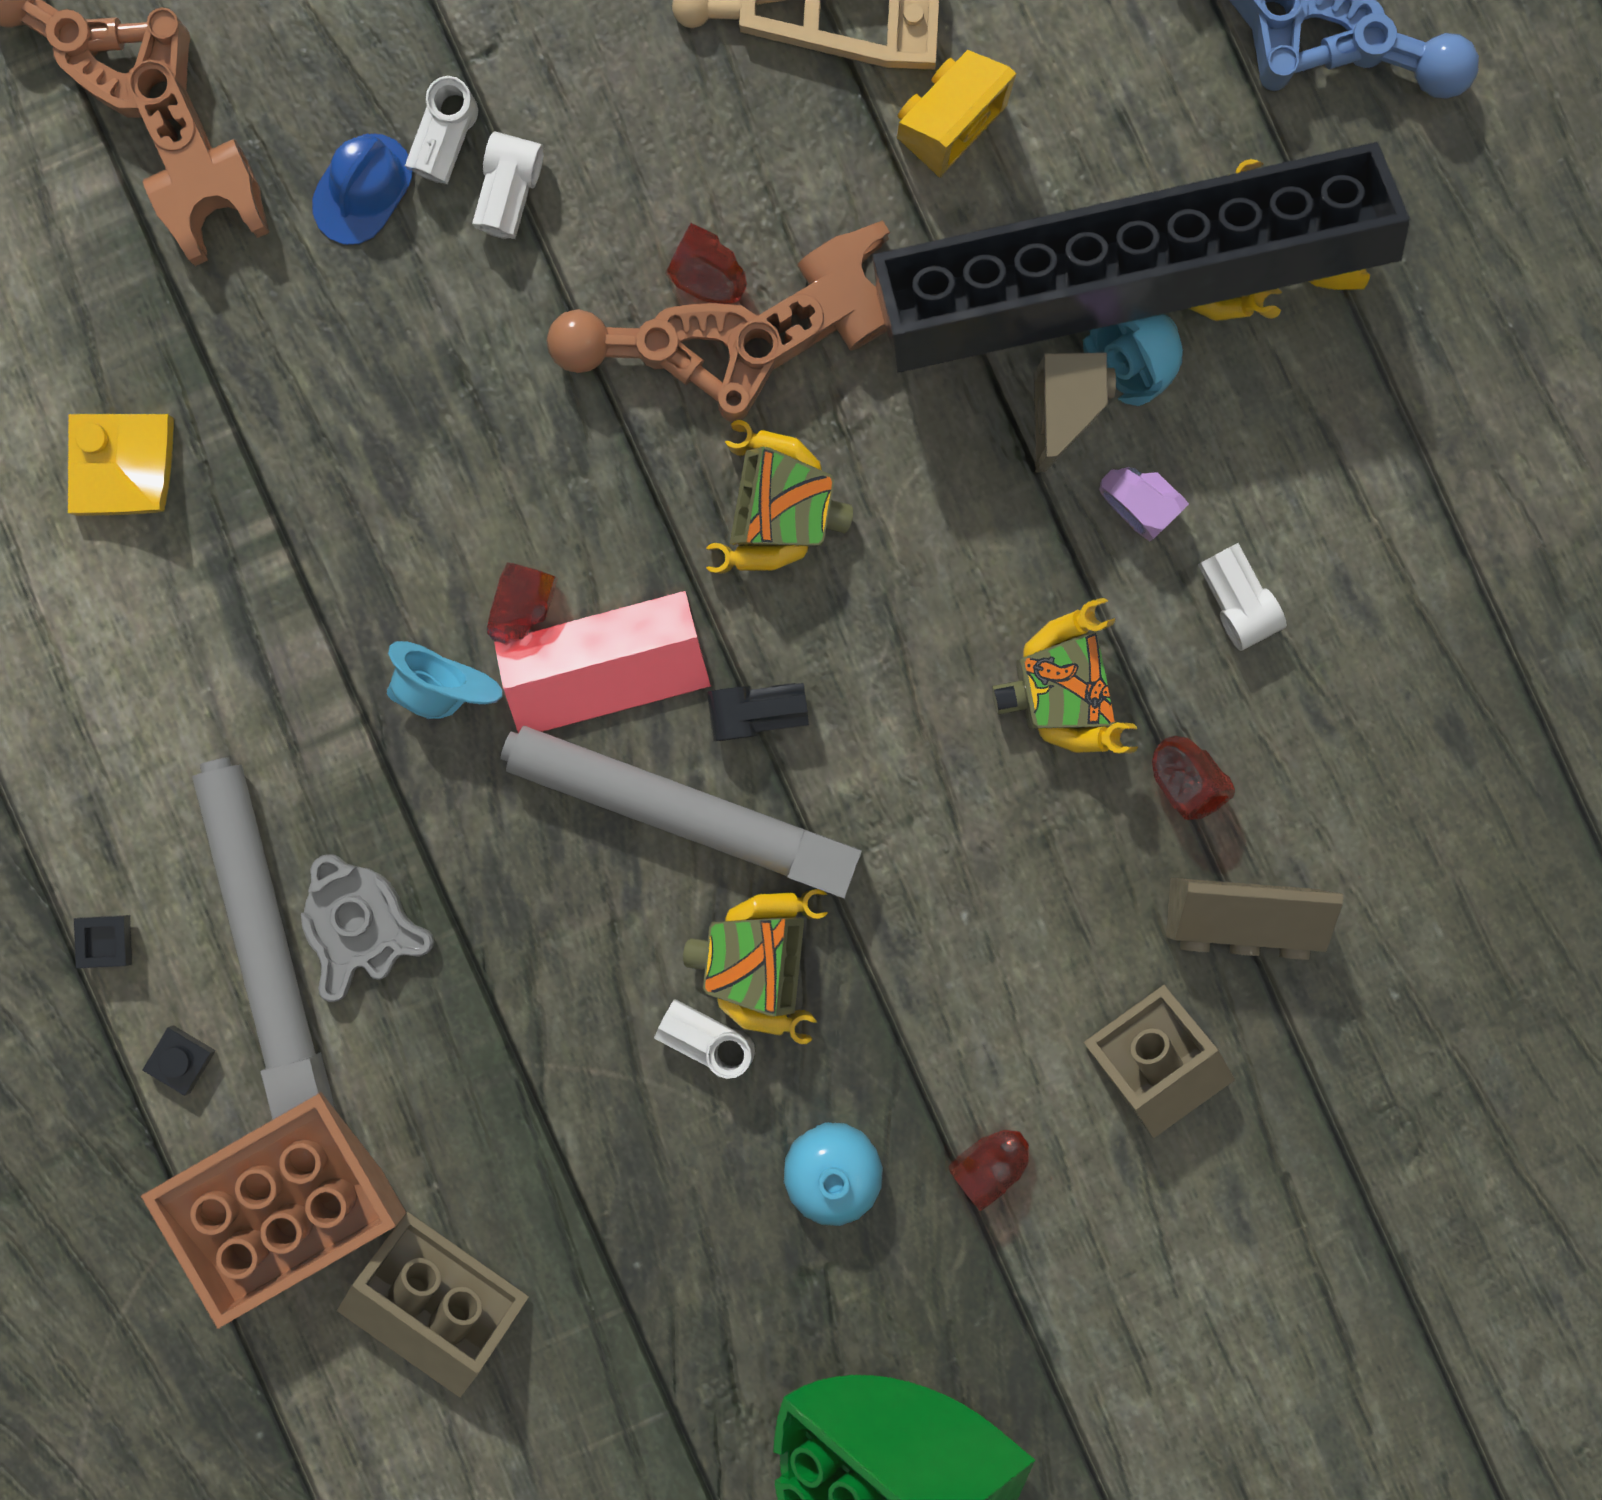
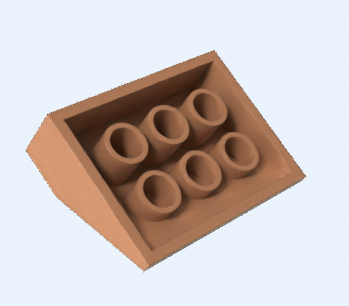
[141,1092,406,1329]

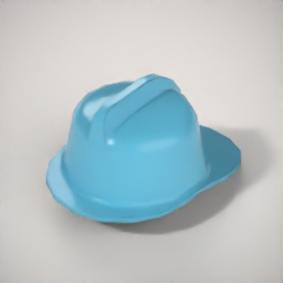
[387,641,502,719]

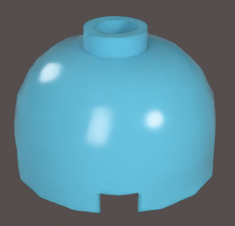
[1083,314,1183,406]
[784,1122,883,1226]

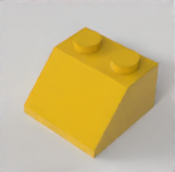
[897,50,1017,178]

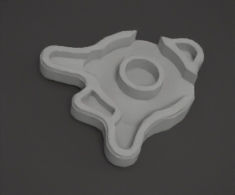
[301,854,435,1002]

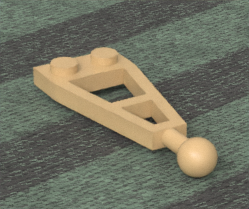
[672,0,939,70]

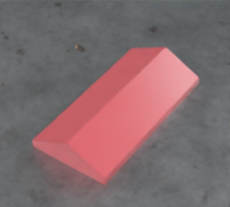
[494,591,711,733]

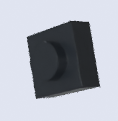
[74,915,132,969]
[142,1025,216,1096]

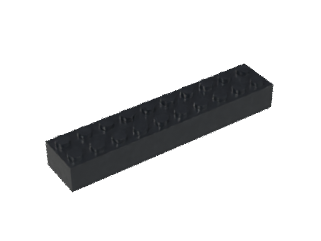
[872,142,1411,373]

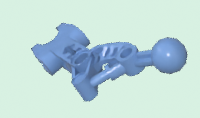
[1230,0,1479,99]

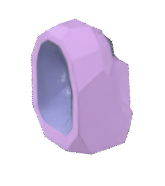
[1099,467,1189,541]

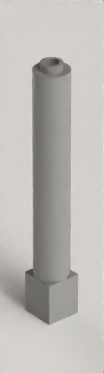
[500,726,862,898]
[192,757,336,1119]

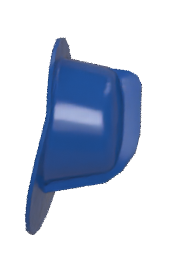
[312,134,412,245]

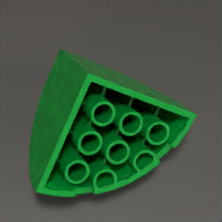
[774,1375,1035,1500]

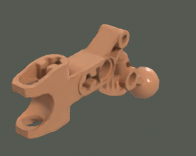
[0,0,270,266]
[546,221,890,422]

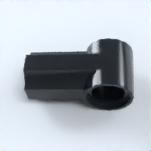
[707,683,809,742]

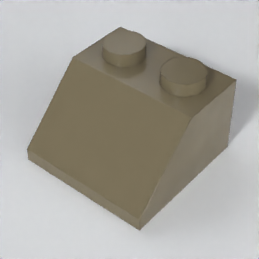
[1033,353,1116,472]
[1084,985,1235,1139]

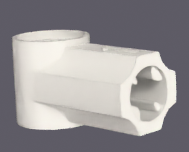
[405,76,478,185]
[472,131,544,239]
[1198,543,1287,651]
[654,999,755,1079]

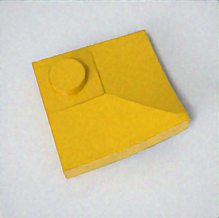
[68,414,174,516]

